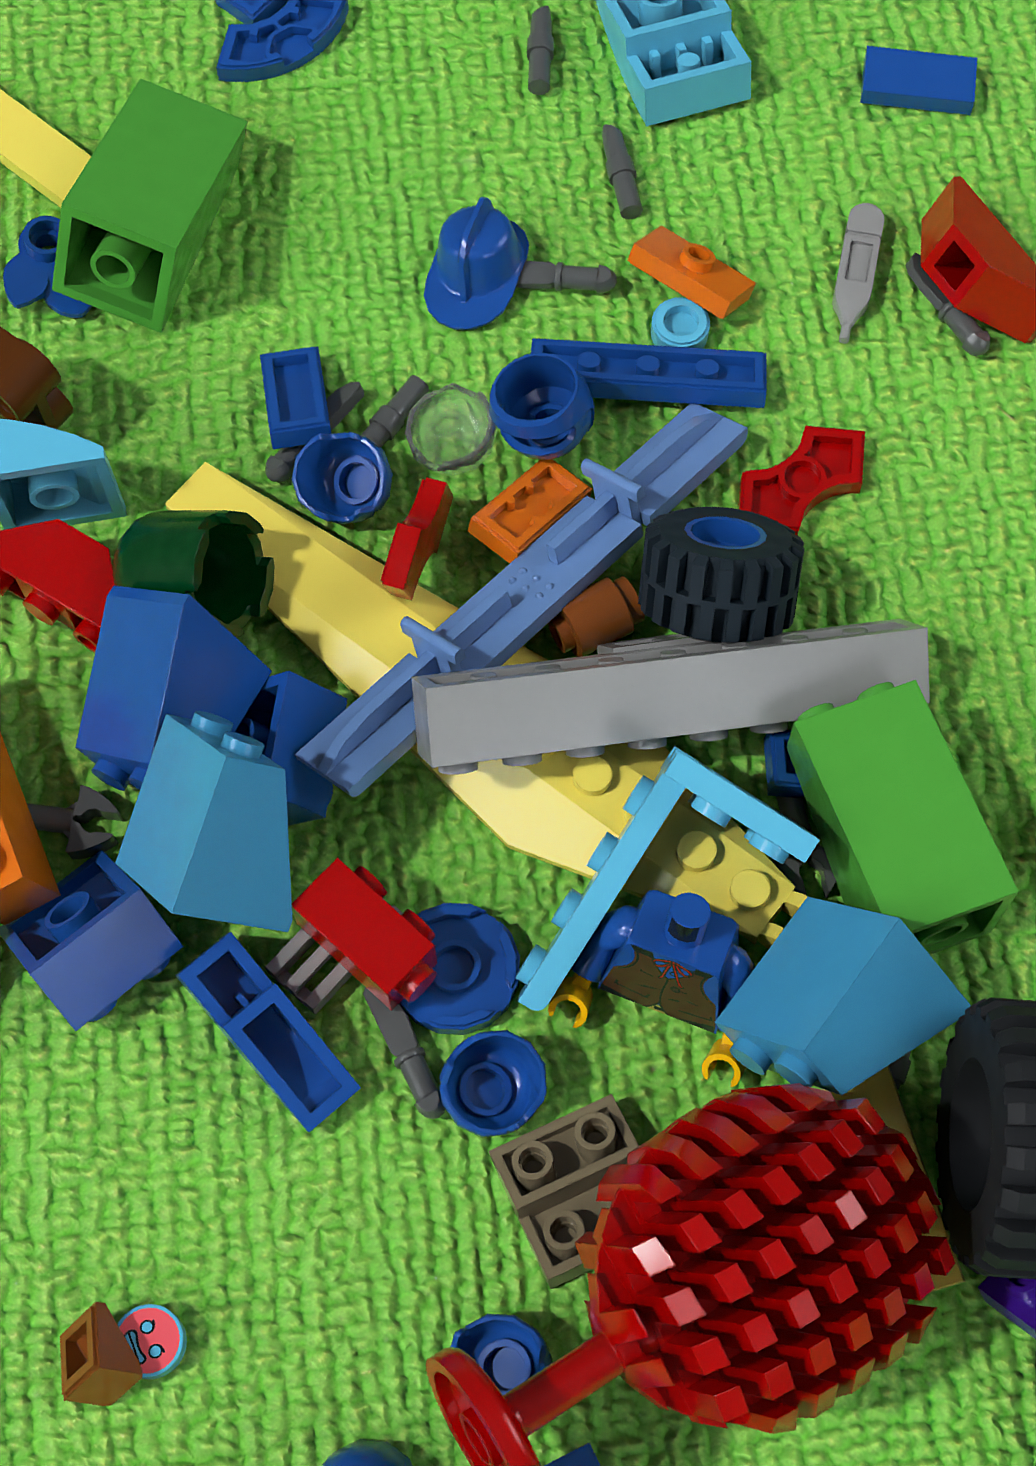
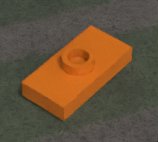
[627,225,756,319]
[467,459,592,564]

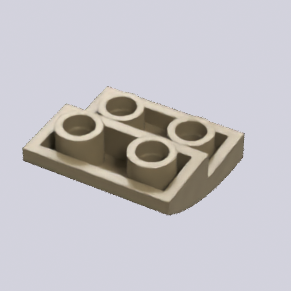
[489,1094,639,1289]

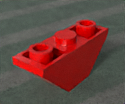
[920,176,1036,343]
[0,519,115,653]

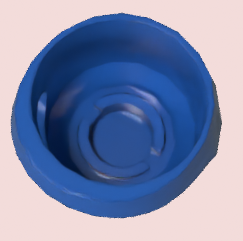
[489,353,595,460]

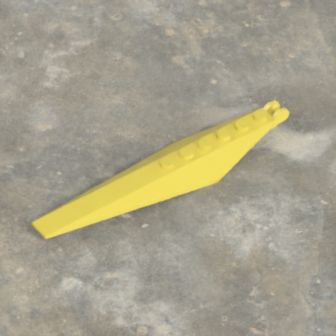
[165,462,808,949]

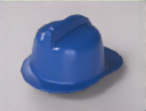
[424,196,529,330]

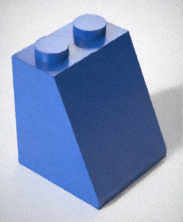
[75,585,272,791]

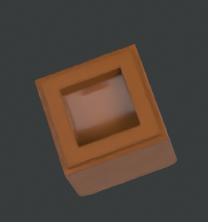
[60,1302,143,1406]

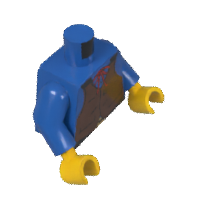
[548,890,755,1088]

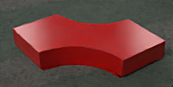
[738,426,865,536]
[380,477,454,601]

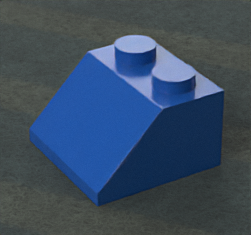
[235,671,348,826]
[0,850,184,1031]

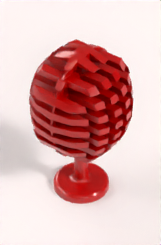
[426,1083,955,1466]

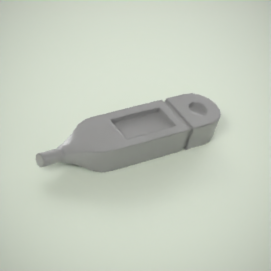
[832,203,884,344]

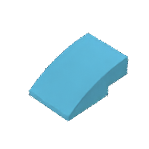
[595,0,751,127]
[0,419,127,530]

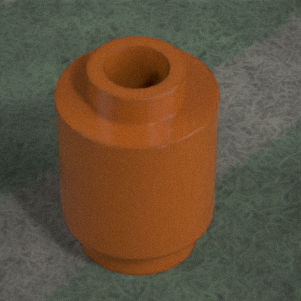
[548,576,645,657]

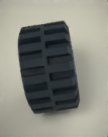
[638,507,805,642]

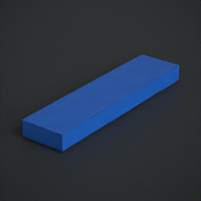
[531,338,767,408]

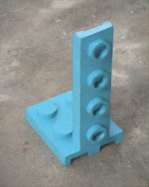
[515,746,820,1011]

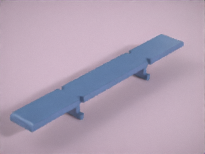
[295,404,748,797]

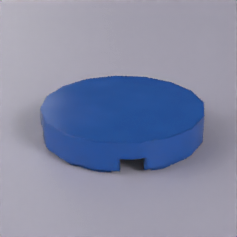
[400,903,520,1035]

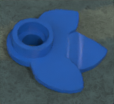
[3,216,92,318]

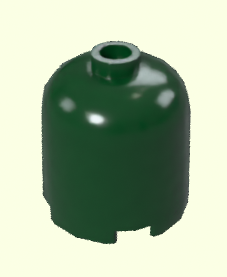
[113,510,275,637]

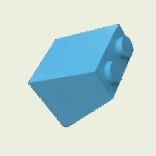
[115,711,293,932]
[714,897,971,1095]

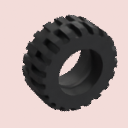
[936,997,1036,1279]

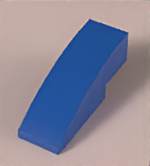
[175,932,361,1133]

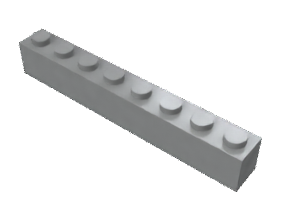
[411,619,930,775]

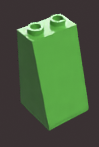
[52,78,248,333]
[787,680,1019,955]

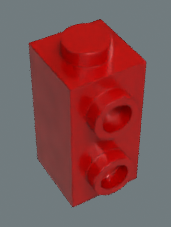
[292,858,437,1011]

